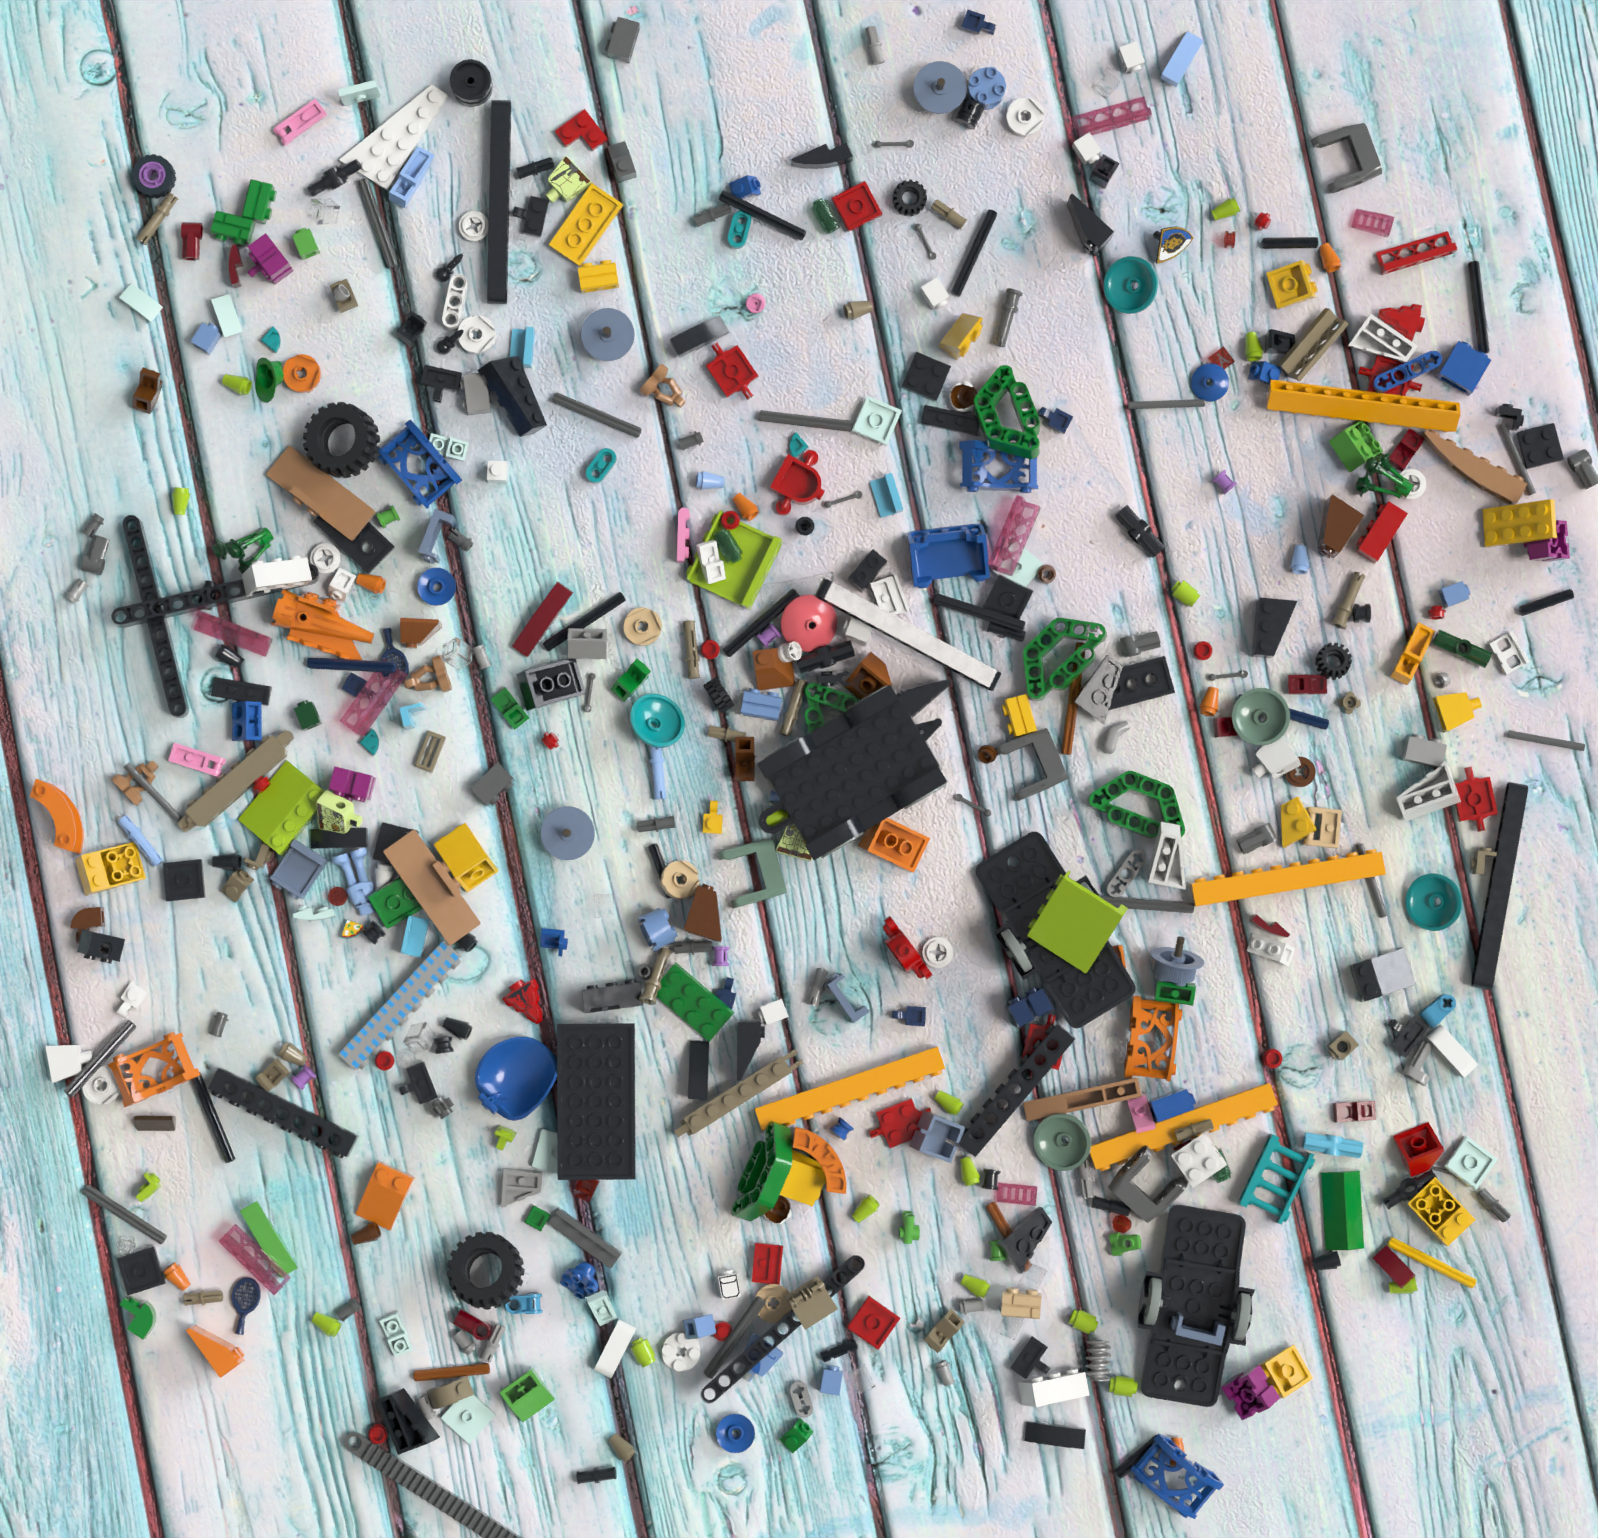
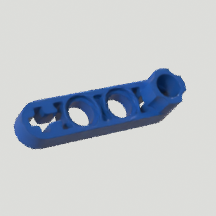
[1373,351,1442,393]

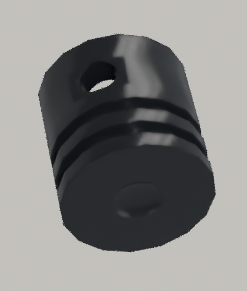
[955,98,985,130]

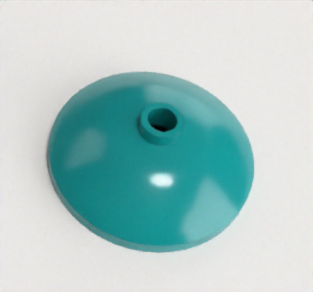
[1104,256,1158,314]
[629,694,685,748]
[1406,873,1462,931]

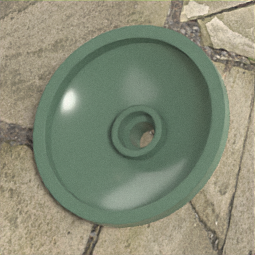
[1232,688,1290,746]
[1034,1113,1091,1171]

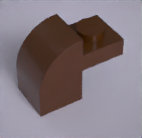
[132,367,163,414]
[735,737,755,782]
[70,907,105,944]

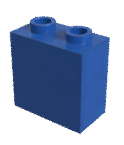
[1436,341,1491,396]
[1148,1088,1196,1122]

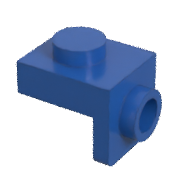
[728,175,761,199]
[1248,361,1281,385]
[540,928,568,957]

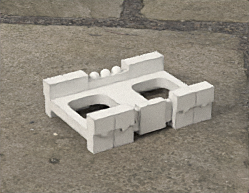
[1488,631,1530,675]

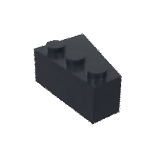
[1252,597,1297,658]
[377,1388,440,1455]

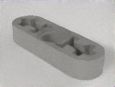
[1106,849,1147,898]

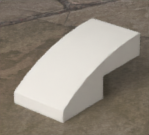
[696,540,726,584]

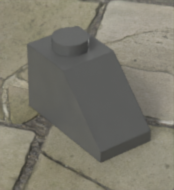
[607,141,637,183]

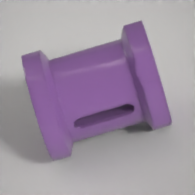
[1212,469,1237,495]
[756,623,781,648]
[712,946,729,966]
[291,1064,317,1090]

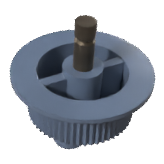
[1150,936,1204,987]

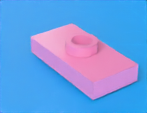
[1127,1095,1155,1133]

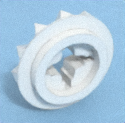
[459,211,489,242]
[1397,469,1426,500]
[310,543,341,574]
[922,937,953,968]

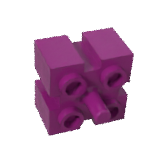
[247,233,293,285]
[1524,520,1570,562]
[329,766,376,803]
[1221,1365,1280,1420]

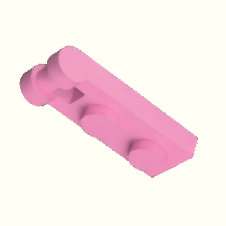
[273,99,327,146]
[677,508,690,563]
[168,743,226,777]

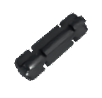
[820,1339,858,1362]

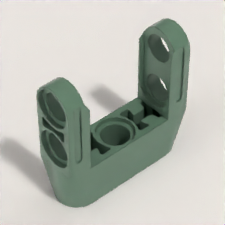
[718,839,787,908]

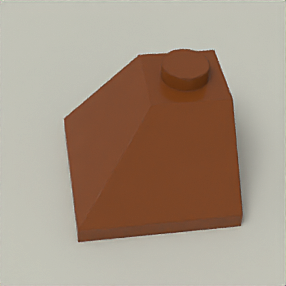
[400,618,442,649]
[753,648,795,691]
[844,652,892,700]

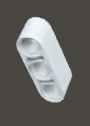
[442,274,468,331]
[1426,1024,1478,1078]
[594,1319,636,1378]

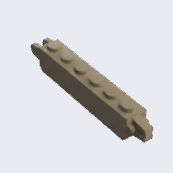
[178,730,294,833]
[674,1049,804,1137]

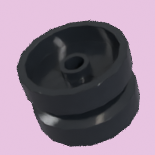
[449,59,493,107]

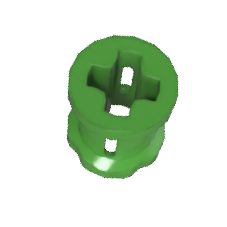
[376,505,400,529]
[988,1240,1007,1261]

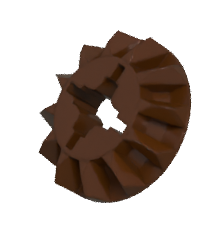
[1285,757,1316,787]

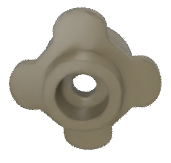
[1338,691,1361,714]

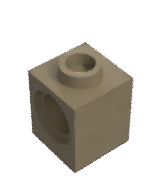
[1327,1031,1359,1060]

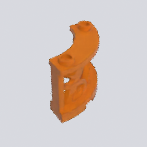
[30,779,84,854]
[1124,996,1183,1082]
[108,1032,200,1108]
[793,1127,847,1194]

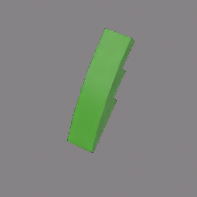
[240,1201,298,1278]

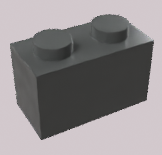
[605,17,640,64]
[470,762,515,806]

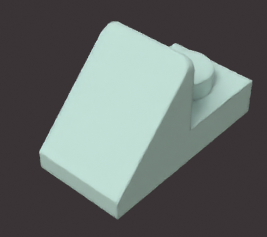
[586,1290,617,1326]

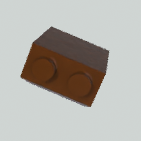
[1317,494,1364,558]
[684,884,722,943]

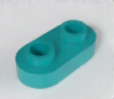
[728,211,751,249]
[586,448,617,483]

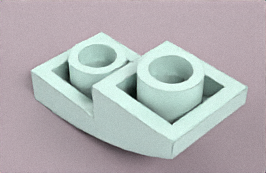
[119,283,163,322]
[211,294,242,337]
[428,433,469,461]
[293,906,336,920]
[380,1311,413,1357]

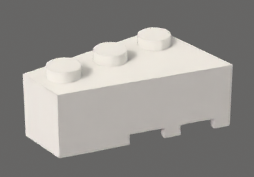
[1347,314,1418,363]
[242,556,312,597]
[1396,761,1461,821]
[1147,822,1186,890]
[1017,1369,1089,1407]

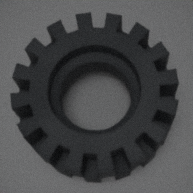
[892,179,927,216]
[1315,643,1352,680]
[703,677,735,714]

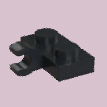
[513,196,549,238]
[420,365,462,403]
[817,671,850,687]
[1388,1015,1429,1058]
[399,1062,438,1104]
[1010,1336,1050,1379]

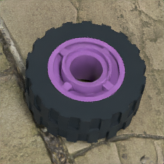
[132,154,176,199]

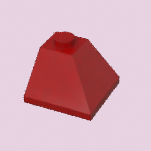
[1393,1122,1444,1177]

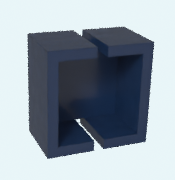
[1006,987,1054,1027]

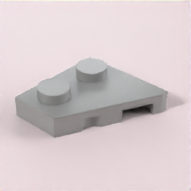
[501,1169,542,1207]

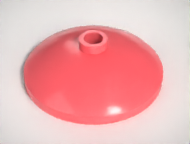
[780,594,837,652]

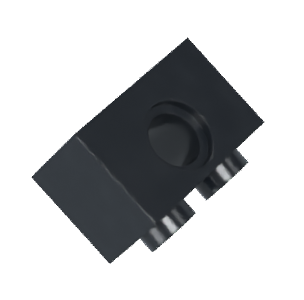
[848,549,887,592]
[77,930,125,964]

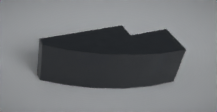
[791,143,853,169]
[670,316,729,358]
[311,828,368,849]
[688,1041,709,1100]
[1024,1421,1086,1449]

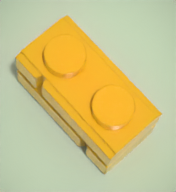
[578,260,619,293]
[1001,694,1037,738]

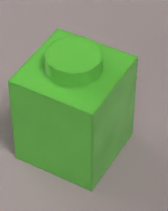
[292,228,320,260]

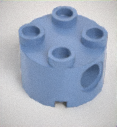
[967,67,1006,110]
[637,908,678,952]

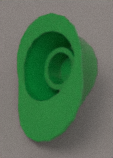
[255,357,284,403]

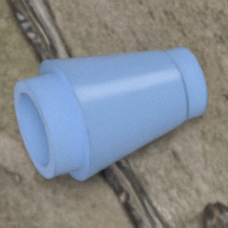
[696,471,724,490]
[1290,545,1309,574]

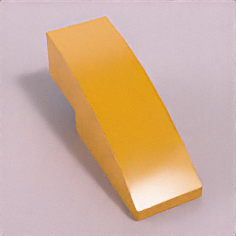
[1390,622,1435,685]

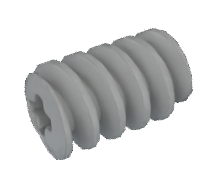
[1086,1340,1111,1381]

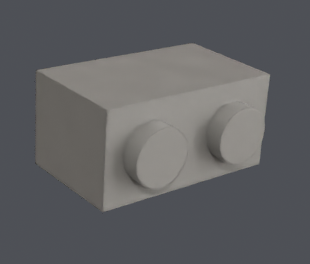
[460,373,492,415]
[567,628,607,659]
[1402,734,1447,768]

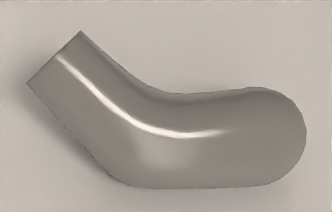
[1103,721,1130,754]

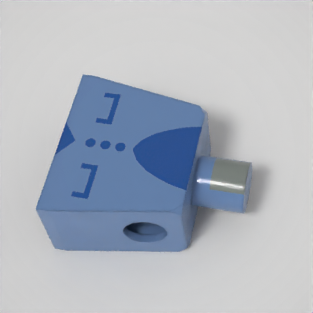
[742,1332,784,1382]

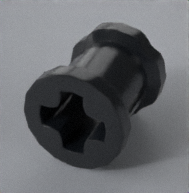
[982,1169,1001,1190]

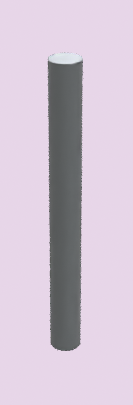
[1128,399,1205,409]
[1499,423,1536,496]
[1508,730,1585,751]
[124,762,183,823]
[1356,843,1388,918]

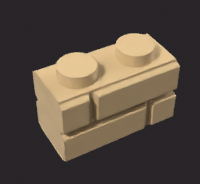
[1001,1287,1042,1319]

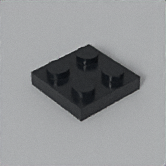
[901,352,951,402]
[1516,423,1564,470]
[983,574,1034,619]
[163,859,206,902]
[116,1246,166,1296]

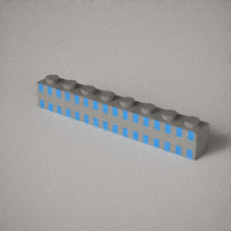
[338,940,462,1070]

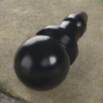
[435,254,463,282]
[436,329,464,355]

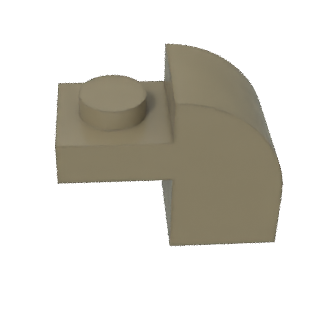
[924,1309,965,1353]
[427,1376,474,1409]

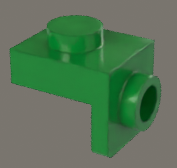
[779,1418,813,1453]

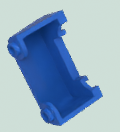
[907,524,990,588]

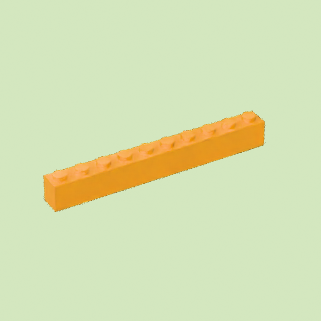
[1266,379,1461,432]
[1190,849,1386,907]
[755,1047,945,1131]
[1089,1083,1278,1172]

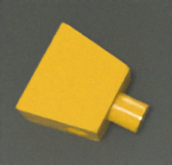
[1432,692,1482,733]

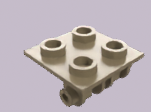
[784,1276,838,1330]

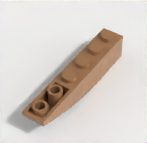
[1421,430,1527,505]
[1023,1077,1142,1121]

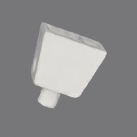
[1252,737,1301,779]
[45,1045,94,1083]

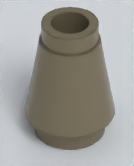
[843,300,873,320]
[277,1041,308,1067]
[608,1433,636,1462]

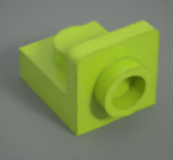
[135,1172,162,1202]

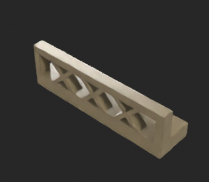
[1277,307,1349,381]

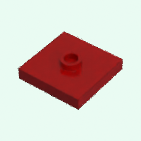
[831,181,883,232]
[847,1295,900,1350]

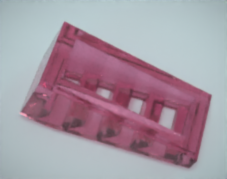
[1351,209,1394,237]
[996,1182,1037,1206]

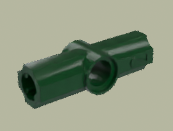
[1432,629,1492,668]

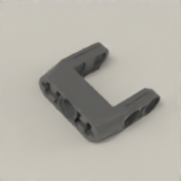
[1311,123,1382,194]
[994,728,1068,802]
[1108,1145,1188,1223]

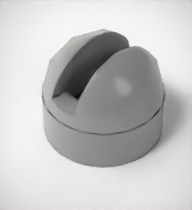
[333,284,350,301]
[1434,672,1451,689]

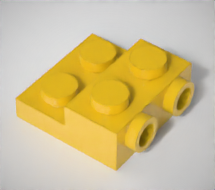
[1266,260,1318,309]
[1259,1345,1313,1399]

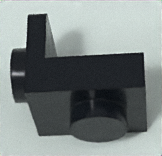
[396,312,427,346]
[1495,404,1524,431]

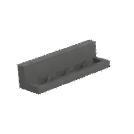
[548,1208,622,1269]

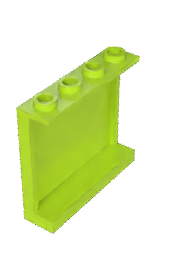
[686,510,783,610]
[1027,870,1128,973]

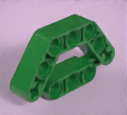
[974,365,1040,459]
[1023,618,1107,701]
[804,683,858,733]
[1087,771,1185,838]
[731,1121,792,1222]

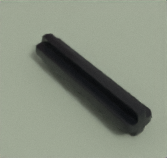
[1262,237,1319,249]
[1519,589,1574,616]
[648,843,672,899]
[1114,1435,1157,1479]

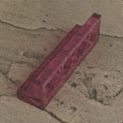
[1071,96,1152,139]
[988,495,1041,577]
[194,610,273,657]
[340,659,408,737]
[219,1224,291,1295]

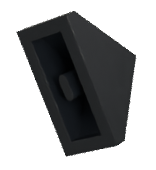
[1089,154,1120,189]
[1265,329,1295,354]

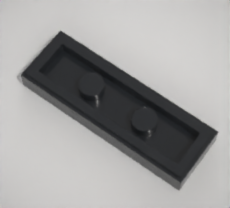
[921,405,979,436]
[211,677,272,706]

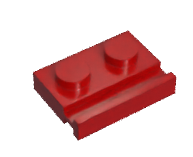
[752,1243,783,1285]

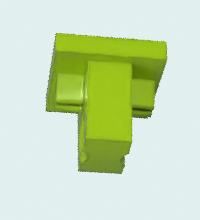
[495,1125,517,1151]

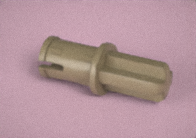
[931,200,967,230]
[707,725,746,742]
[1174,1119,1214,1142]
[183,1290,223,1306]

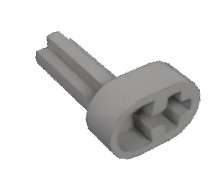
[1402,1041,1433,1086]

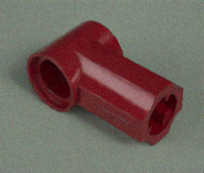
[181,222,203,261]
[453,1309,492,1340]

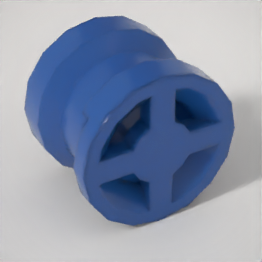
[830,1117,854,1141]

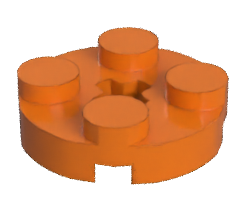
[283,354,321,393]

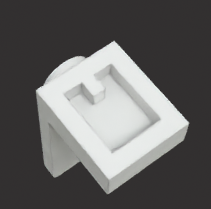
[1247,934,1295,966]

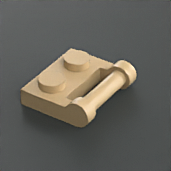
[1303,807,1342,849]

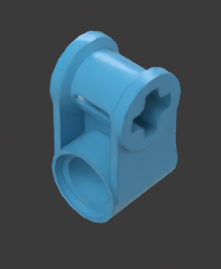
[1419,994,1456,1029]
[505,1293,543,1314]

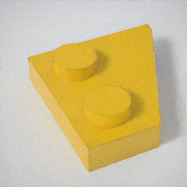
[1281,796,1317,848]

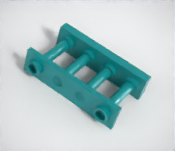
[1237,1134,1315,1225]

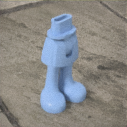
[331,848,375,916]

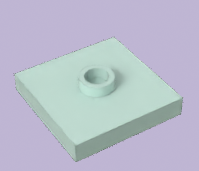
[338,80,381,106]
[852,396,902,446]
[990,540,1044,586]
[532,1129,557,1173]
[1444,1136,1498,1191]
[441,1395,496,1444]

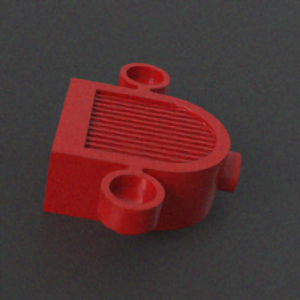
[770,450,825,516]
[883,916,933,980]

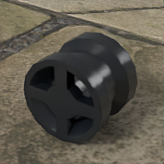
[1353,604,1371,623]
[362,921,386,945]
[433,1036,454,1054]

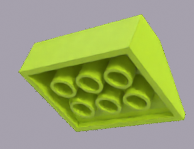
[238,760,325,856]

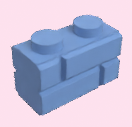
[740,688,782,721]

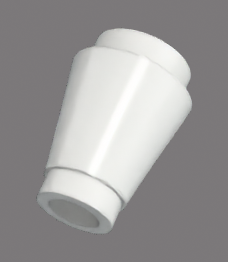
[375,863,394,890]

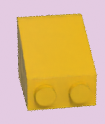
[434,823,499,893]
[780,1149,827,1207]

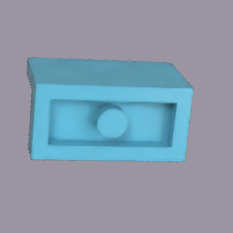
[510,327,535,368]
[870,473,903,518]
[399,703,426,730]
[401,916,430,958]

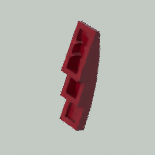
[512,582,574,657]

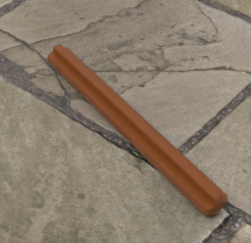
[1061,642,1086,755]

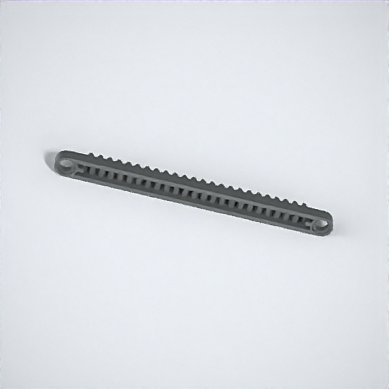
[344,1432,523,1538]

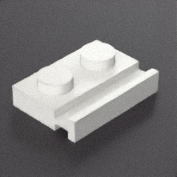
[870,574,909,616]

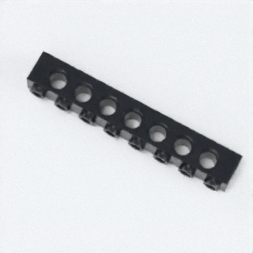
[959,1023,1075,1157]
[208,1068,359,1159]

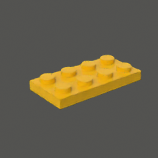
[549,183,623,267]
[1482,499,1557,547]

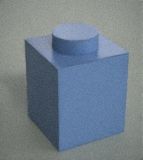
[191,322,222,355]
[1438,581,1470,608]
[683,1314,716,1340]
[820,1365,843,1396]

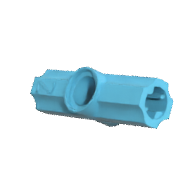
[1302,1132,1363,1159]

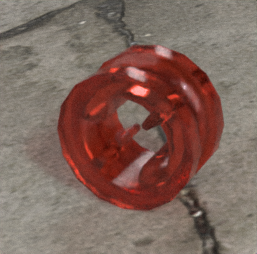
[1224,231,1236,248]

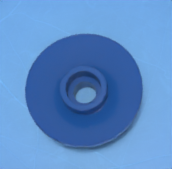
[1191,363,1229,402]
[417,568,456,606]
[716,1414,755,1453]

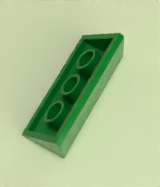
[1321,1171,1364,1250]

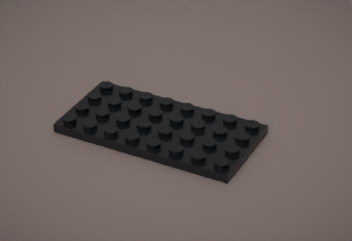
[557,1023,636,1180]

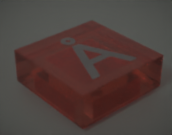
[1208,346,1235,370]

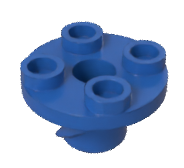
[560,1262,598,1299]

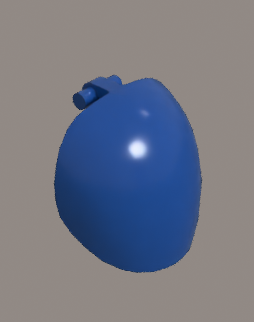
[475,1037,557,1121]

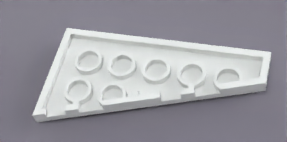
[339,85,448,191]

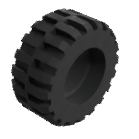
[303,402,380,478]
[447,1232,525,1310]

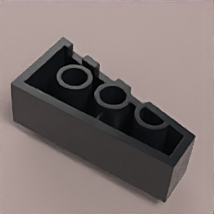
[477,356,547,437]

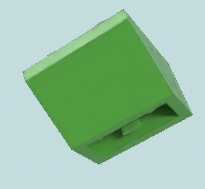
[1329,421,1383,473]
[499,1367,555,1422]

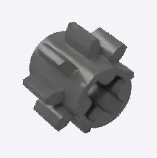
[430,1095,454,1119]

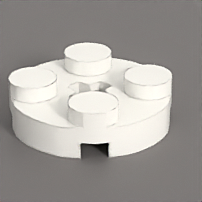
[1006,98,1044,137]
[458,316,496,355]
[82,1066,120,1105]
[662,1332,700,1372]

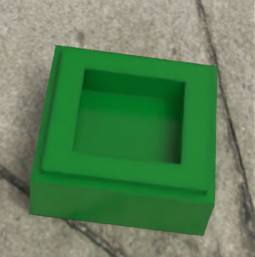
[524,1205,551,1231]

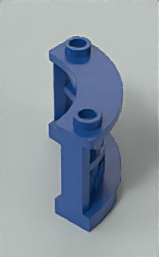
[378,419,462,509]
[959,440,1038,493]
[1131,1433,1224,1519]

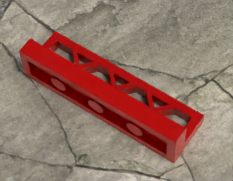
[1375,231,1458,275]

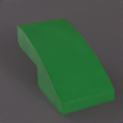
[490,687,529,730]

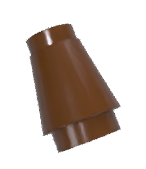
[351,1223,381,1245]

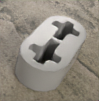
[790,1381,813,1418]

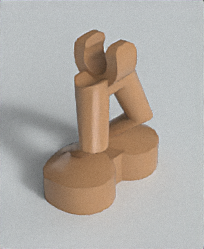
[639,364,685,408]
[404,655,452,692]
[111,761,158,806]

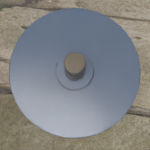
[914,61,967,114]
[581,308,635,361]
[541,806,595,860]

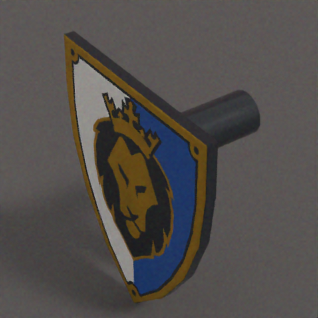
[1153,226,1194,264]

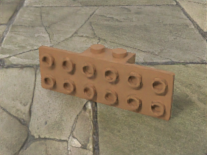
[266,446,376,541]
[383,830,481,945]

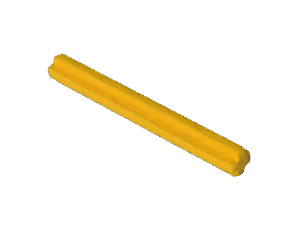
[1387,1237,1477,1288]

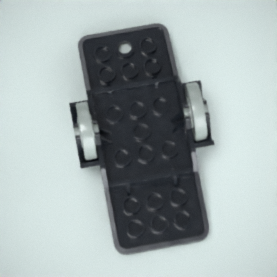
[976,832,1136,1029]
[1137,1205,1255,1407]

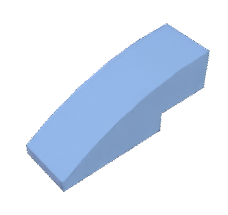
[1160,31,1204,87]
[389,146,434,208]

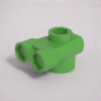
[898,1211,920,1244]
[1109,1232,1142,1256]

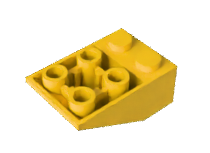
[939,313,983,360]
[75,842,146,896]
[1407,1177,1476,1246]

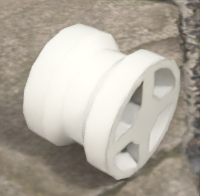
[778,641,802,663]

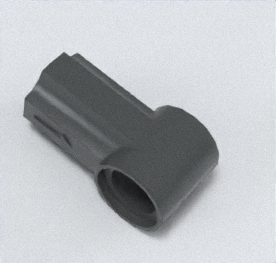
[1567,449,1598,490]
[81,535,110,575]
[1120,631,1161,658]
[1236,822,1278,855]

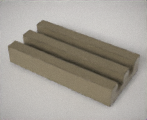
[414,730,446,773]

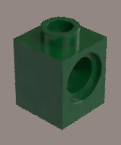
[294,700,322,731]

